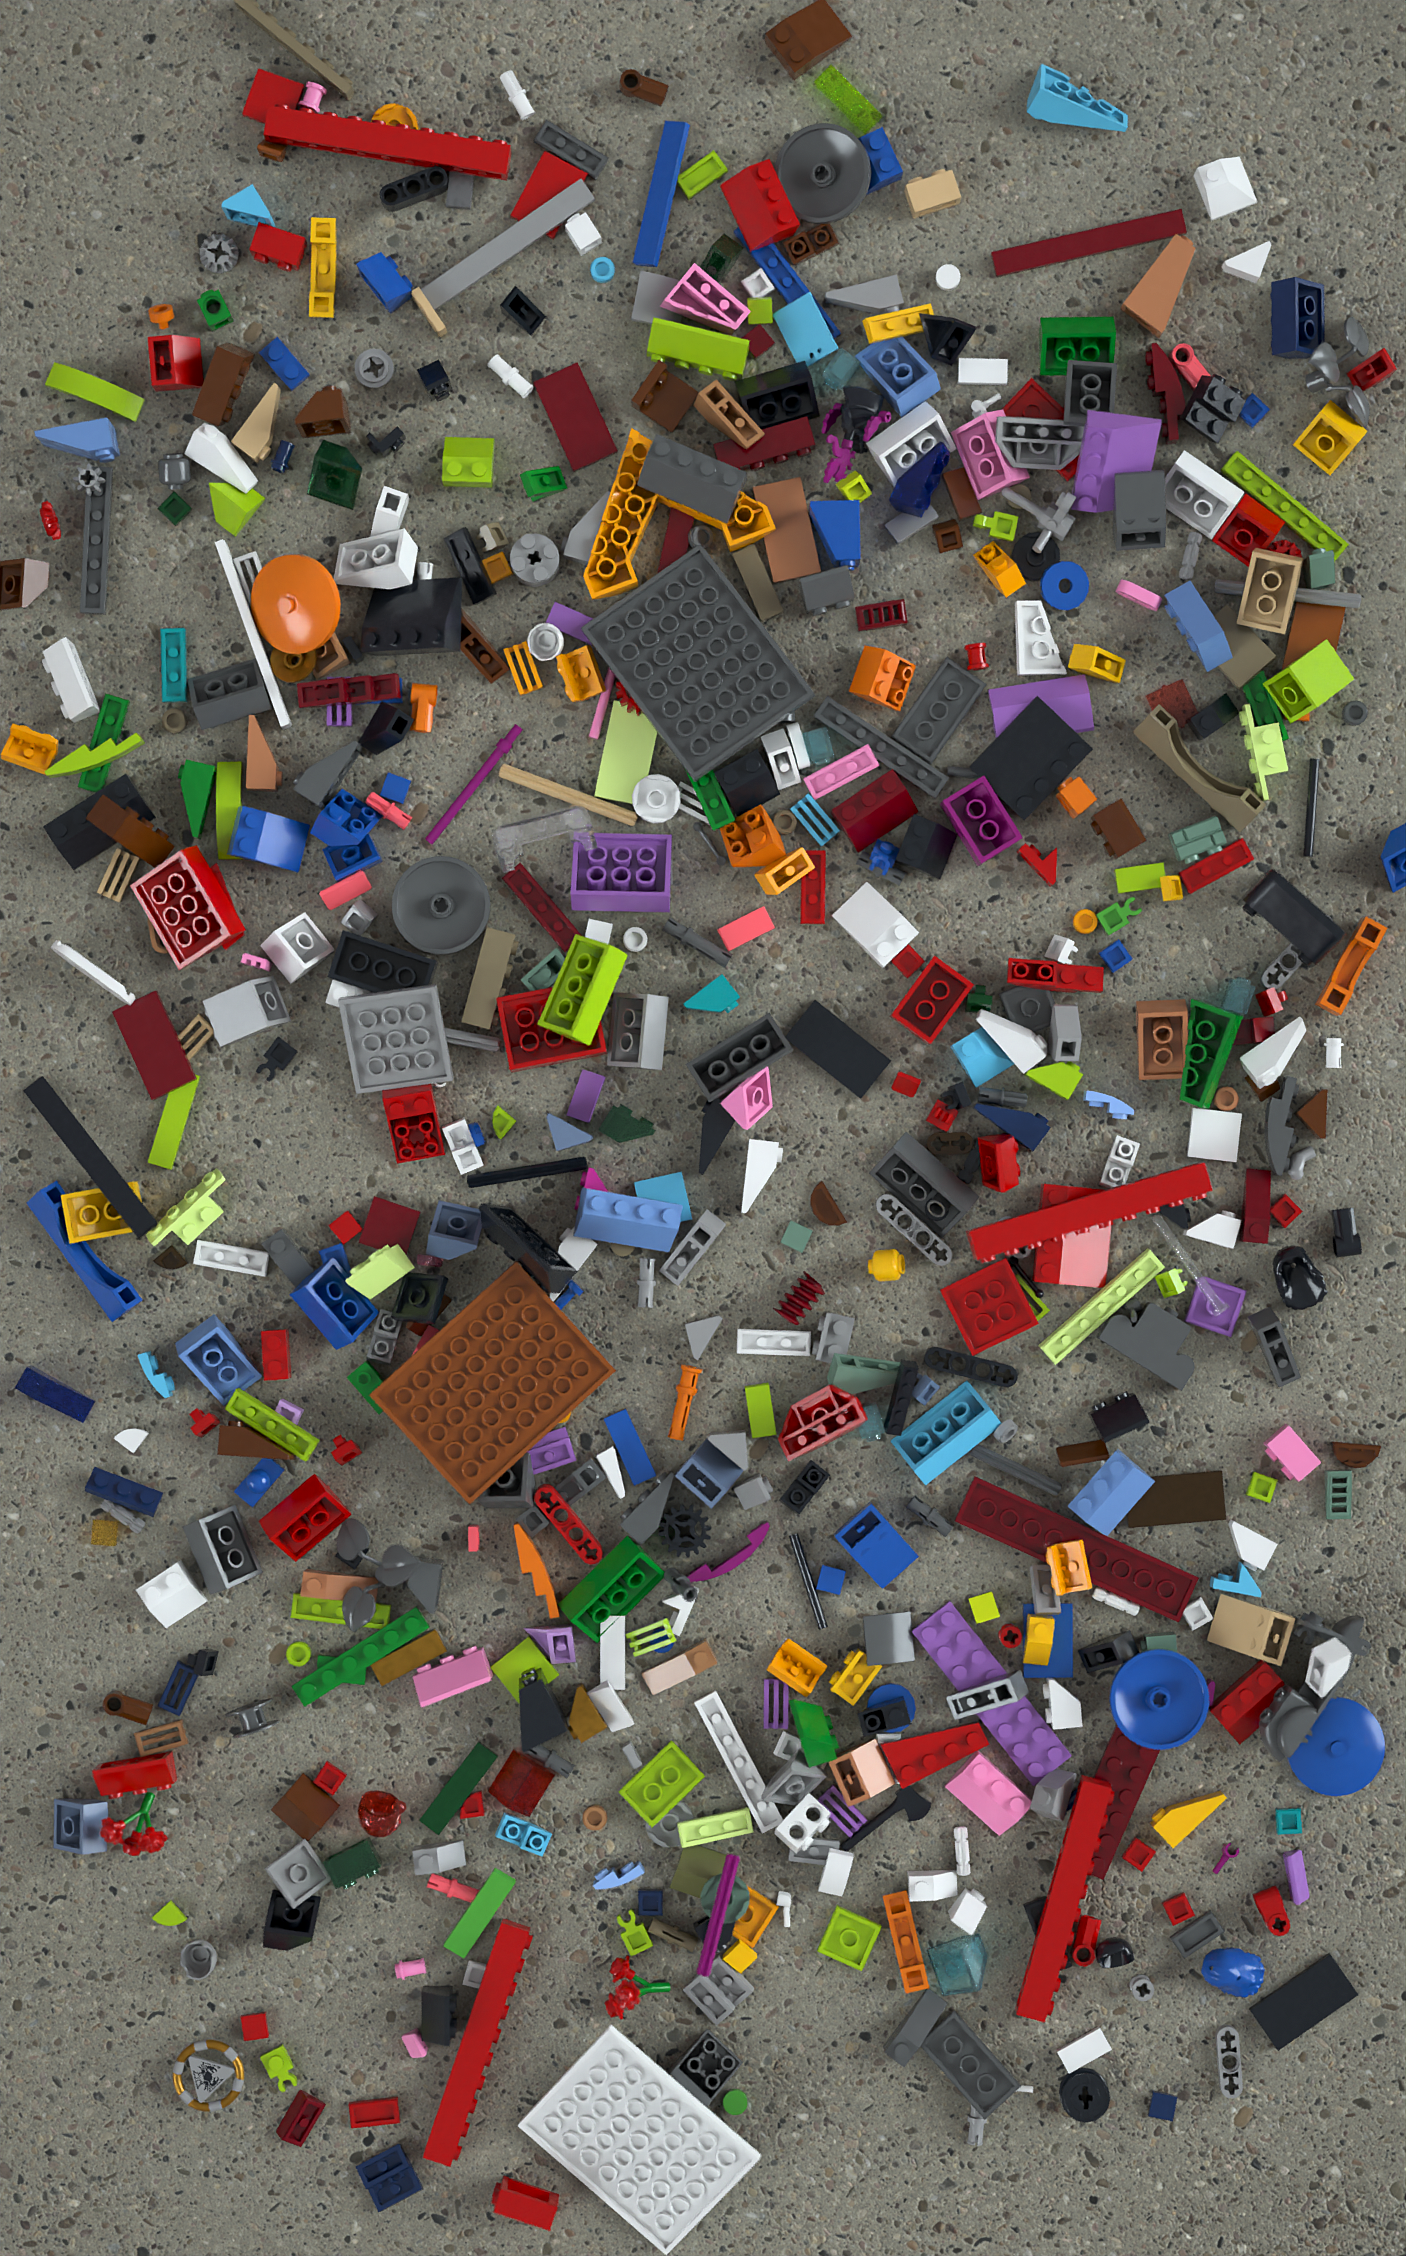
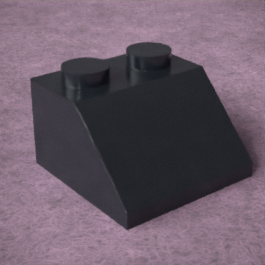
[714,749,780,817]
[895,814,958,880]
[1088,1391,1150,1443]

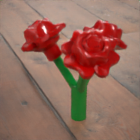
[100,1792,168,1856]
[604,1955,670,2020]

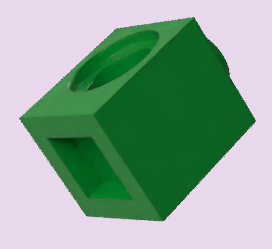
[197,289,234,332]

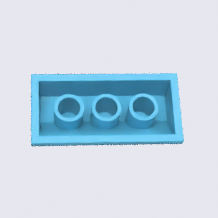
[891,1381,1001,1486]

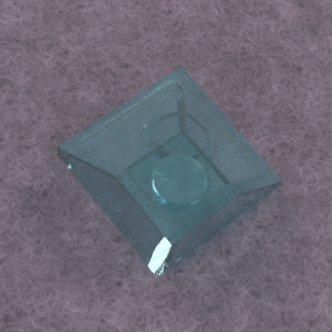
[926,1934,988,1996]

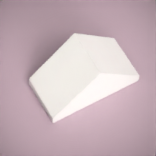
[1222,241,1271,283]

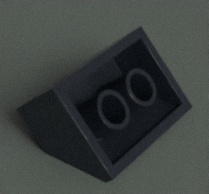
[734,361,820,430]

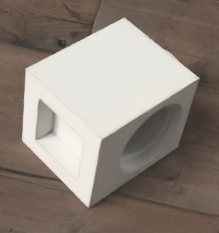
[565,212,602,256]

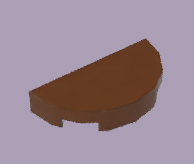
[810,1181,847,1226]
[1331,1441,1381,1468]

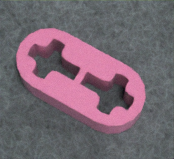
[1116,580,1163,611]

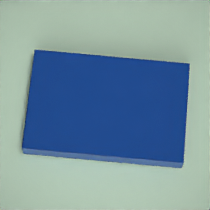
[1023,1603,1073,1678]

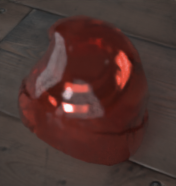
[358,1790,406,1838]

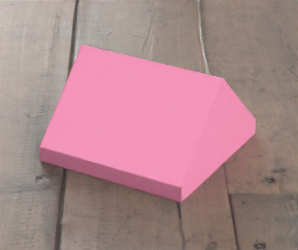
[720,1067,773,1130]

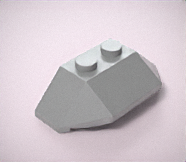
[995,416,1085,470]

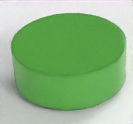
[723,2089,748,2115]

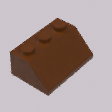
[294,386,351,439]

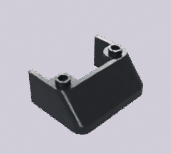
[1237,869,1346,968]

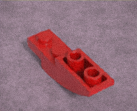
[1007,958,1104,993]

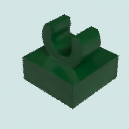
[965,985,993,1013]

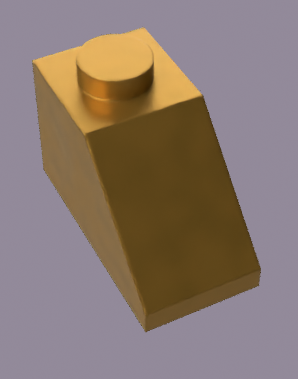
[568,1683,607,1743]

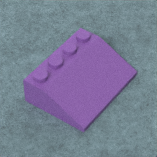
[1071,410,1161,513]
[571,833,672,912]

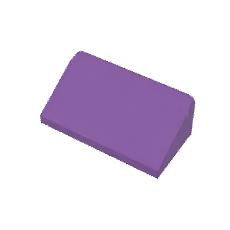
[567,1069,606,1123]
[1283,1849,1309,1905]

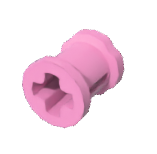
[298,81,327,114]

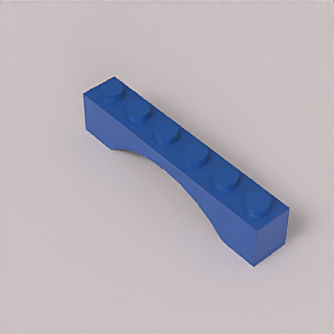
[26,1180,142,1322]

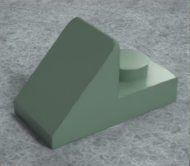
[521,947,566,991]

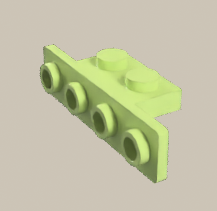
[1239,704,1288,802]
[146,1168,225,1246]

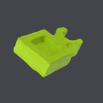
[617,1909,653,1957]
[260,2044,298,2093]

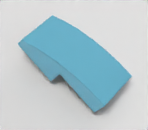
[138,1351,175,1398]
[495,1812,552,1857]

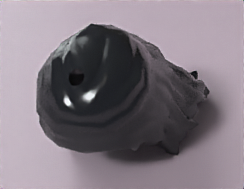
[1272,1245,1328,1310]

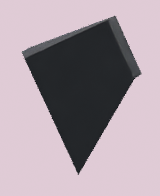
[919,313,976,366]

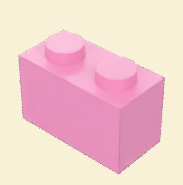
[1263,1424,1321,1482]

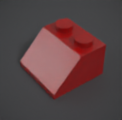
[1212,494,1285,567]
[978,1133,1021,1193]

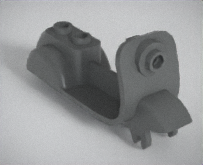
[1259,1611,1371,1761]

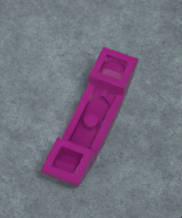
[686,1520,770,1582]

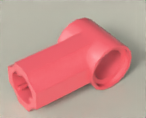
[1168,343,1210,391]

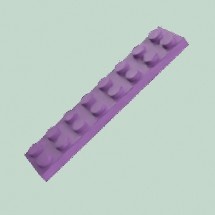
[912,1600,1072,1786]

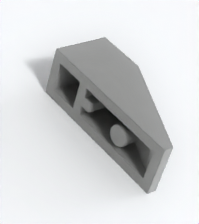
[824,274,904,314]
[560,491,610,565]
[659,1209,726,1286]

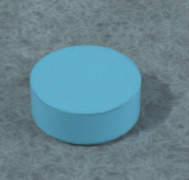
[590,257,615,283]

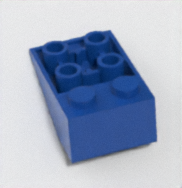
[833,1501,919,1589]

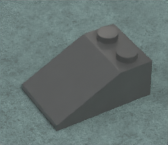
[1064,360,1117,426]
[293,741,363,810]

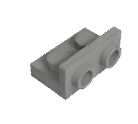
[812,1312,855,1363]

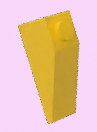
[1150,1791,1227,1848]

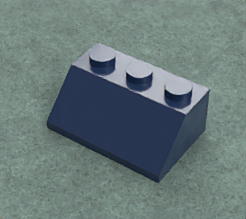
[1270,277,1325,359]

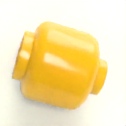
[868,1249,905,1282]

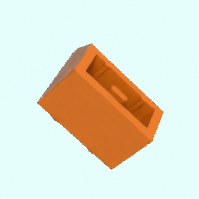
[849,645,916,711]

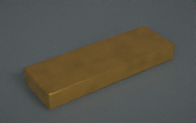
[370,1629,447,1686]

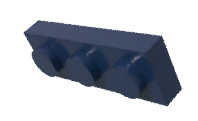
[85,1467,163,1517]

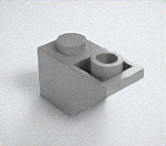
[1047,1004,1082,1061]
[733,1473,773,1510]

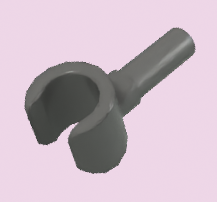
[1125,1297,1143,1322]

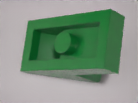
[520,466,568,501]

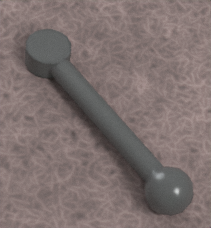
[693,822,726,866]

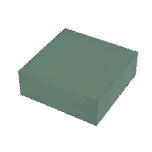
[780,1220,813,1253]

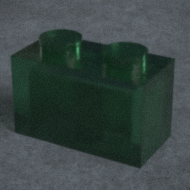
[323,1837,382,1890]

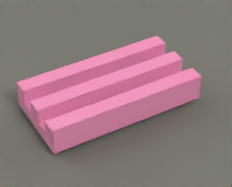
[241,953,272,972]

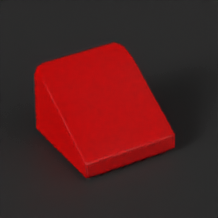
[891,1071,921,1097]

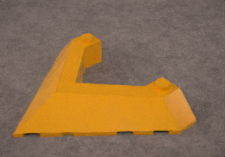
[583,428,776,600]

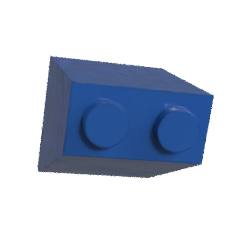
[809,500,861,571]

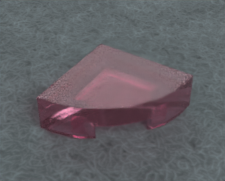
[416,1254,443,1267]

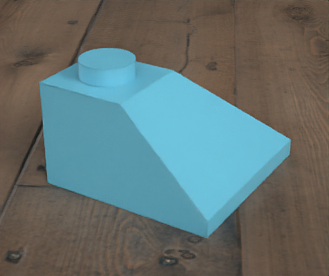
[950,1027,1014,1088]

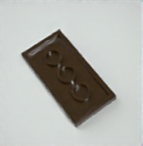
[1127,1470,1226,1528]

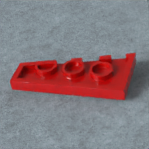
[880,1721,990,1789]

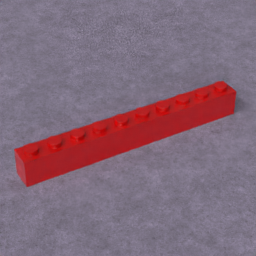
[263,104,512,181]
[966,1162,1213,1263]
[1015,1775,1115,2023]
[422,1918,533,2167]

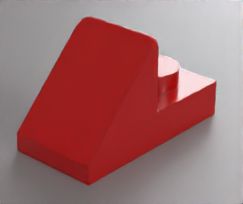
[1017,843,1057,887]

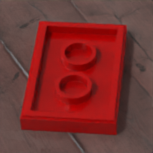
[510,151,588,240]

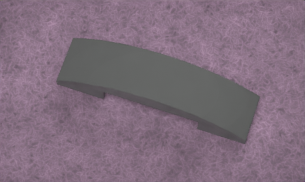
[516,1458,607,1538]

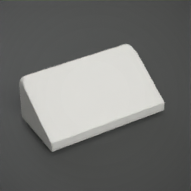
[587,1680,634,1732]

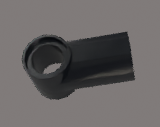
[1331,1207,1362,1258]

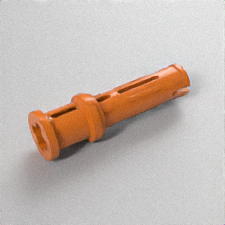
[668,1364,702,1441]

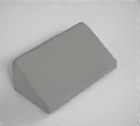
[884,498,939,546]

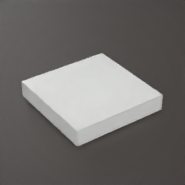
[1187,1108,1242,1162]

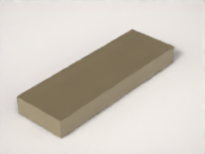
[732,544,784,622]

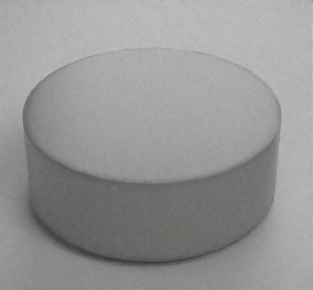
[993,1419,1018,1443]

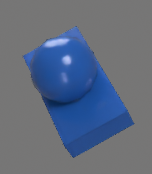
[234,1458,285,1507]

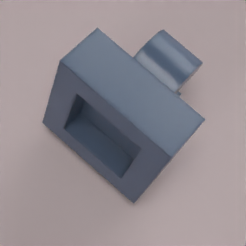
[912,1373,940,1406]

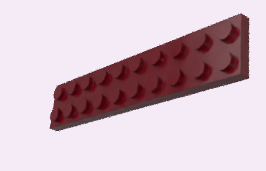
[954,1476,1199,1622]

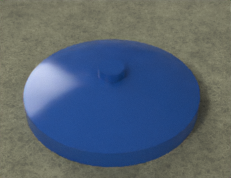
[1109,1649,1209,1750]
[1287,1697,1385,1796]

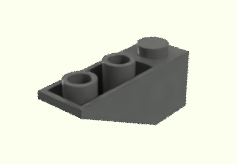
[620,1471,674,1545]

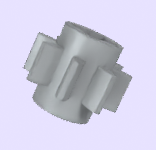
[73,464,105,496]

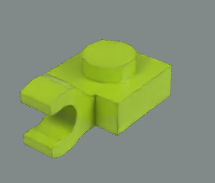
[973,511,1018,542]

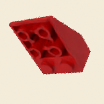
[382,1084,445,1164]

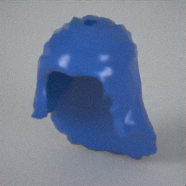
[1201,1947,1265,1998]

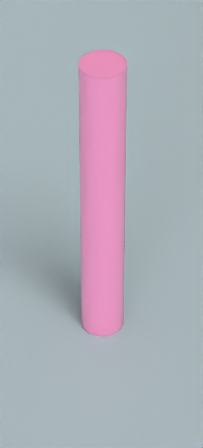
[589,667,616,739]

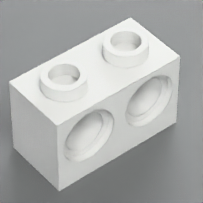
[775,1793,831,1854]

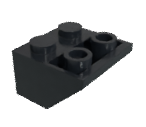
[421,1986,457,2046]

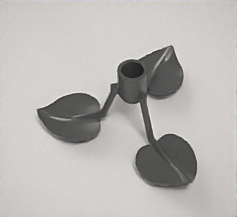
[1305,317,1370,428]
[337,1518,421,1632]

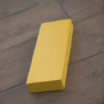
[862,303,934,344]

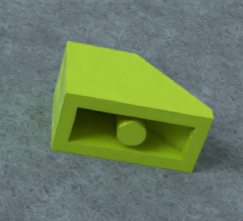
[1024,1061,1083,1100]

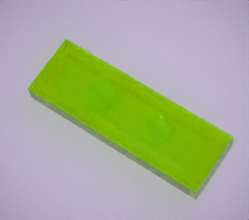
[814,65,883,135]

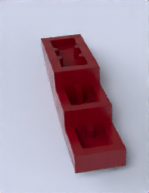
[297,673,401,708]

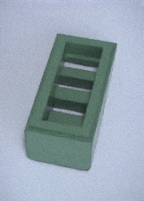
[1324,1469,1352,1519]

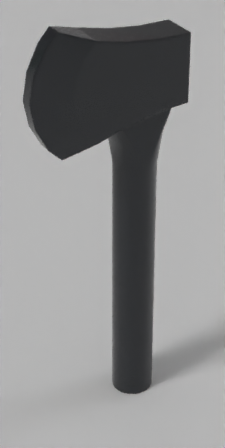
[840,1785,931,1852]

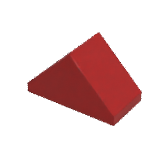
[1346,348,1397,392]

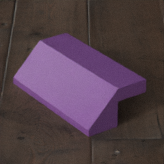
[988,674,1094,738]

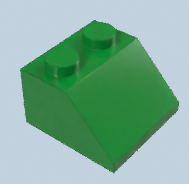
[789,1699,839,1768]

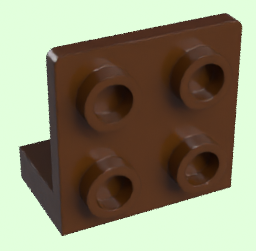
[631,360,698,433]

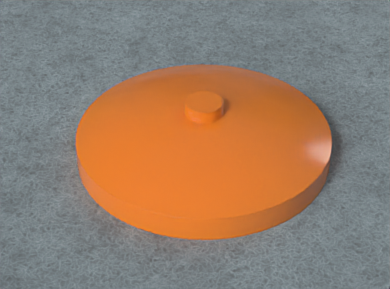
[251,554,341,654]

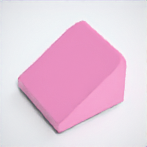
[402,2028,428,2058]

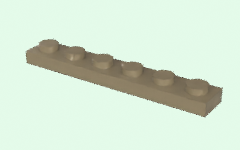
[233,0,355,101]

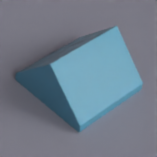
[221,184,276,227]

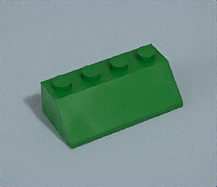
[557,1535,665,1643]

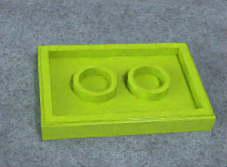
[618,1740,706,1828]

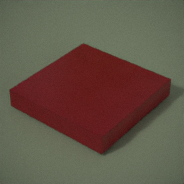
[358,1196,421,1255]

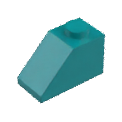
[683,974,740,1014]

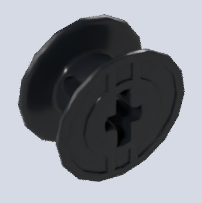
[1059,2067,1110,2123]

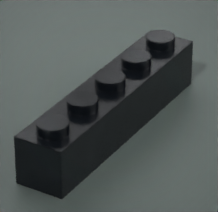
[883,1359,919,1436]

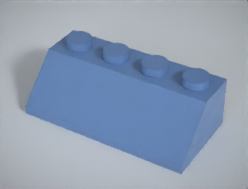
[573,1188,683,1252]

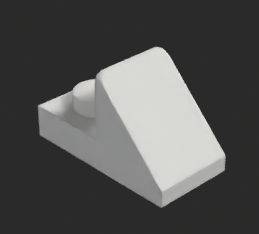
[662,1586,699,1636]

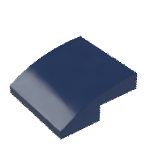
[356,2144,424,2212]

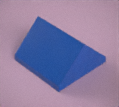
[322,833,383,882]

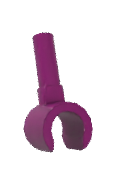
[1212,1843,1239,1874]

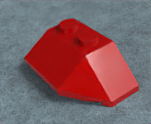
[778,1384,868,1462]

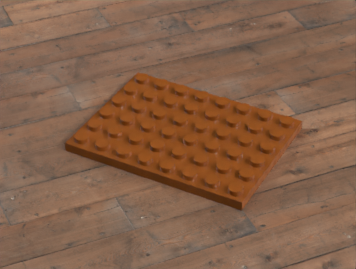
[369,1261,616,1505]

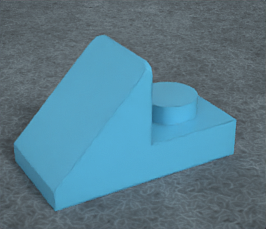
[1209,1562,1262,1597]

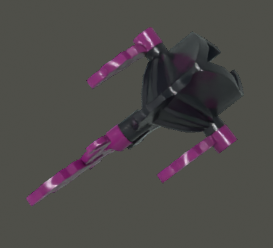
[822,385,891,483]

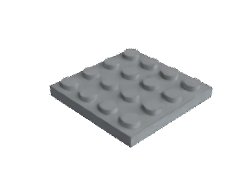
[338,984,454,1094]

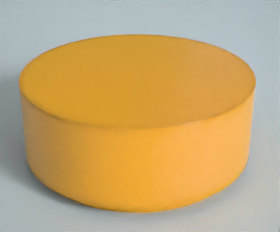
[1072,909,1098,934]

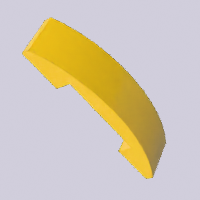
[309,217,337,318]

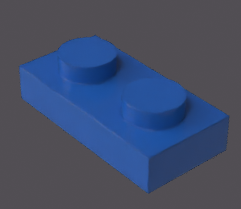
[259,337,310,391]

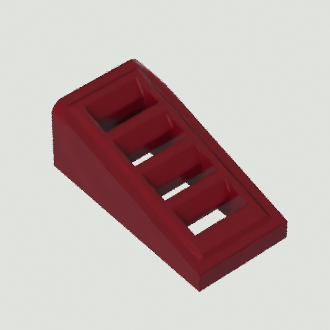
[855,599,908,632]

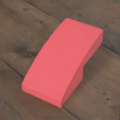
[717,906,775,952]

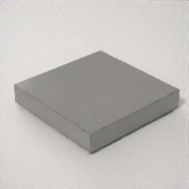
[264,1839,333,1909]

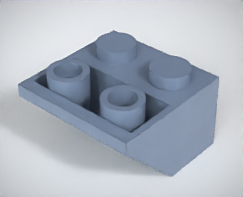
[675,1438,744,1509]

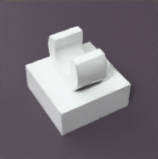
[1044,934,1078,964]

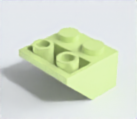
[345,1244,415,1299]

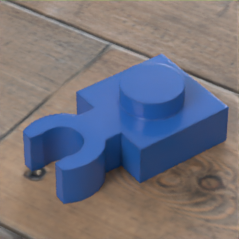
[869,839,900,875]

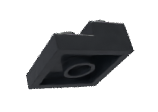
[1180,374,1246,443]

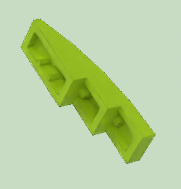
[44,732,145,778]

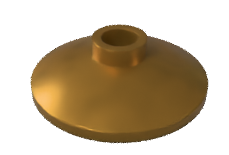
[270,647,317,683]

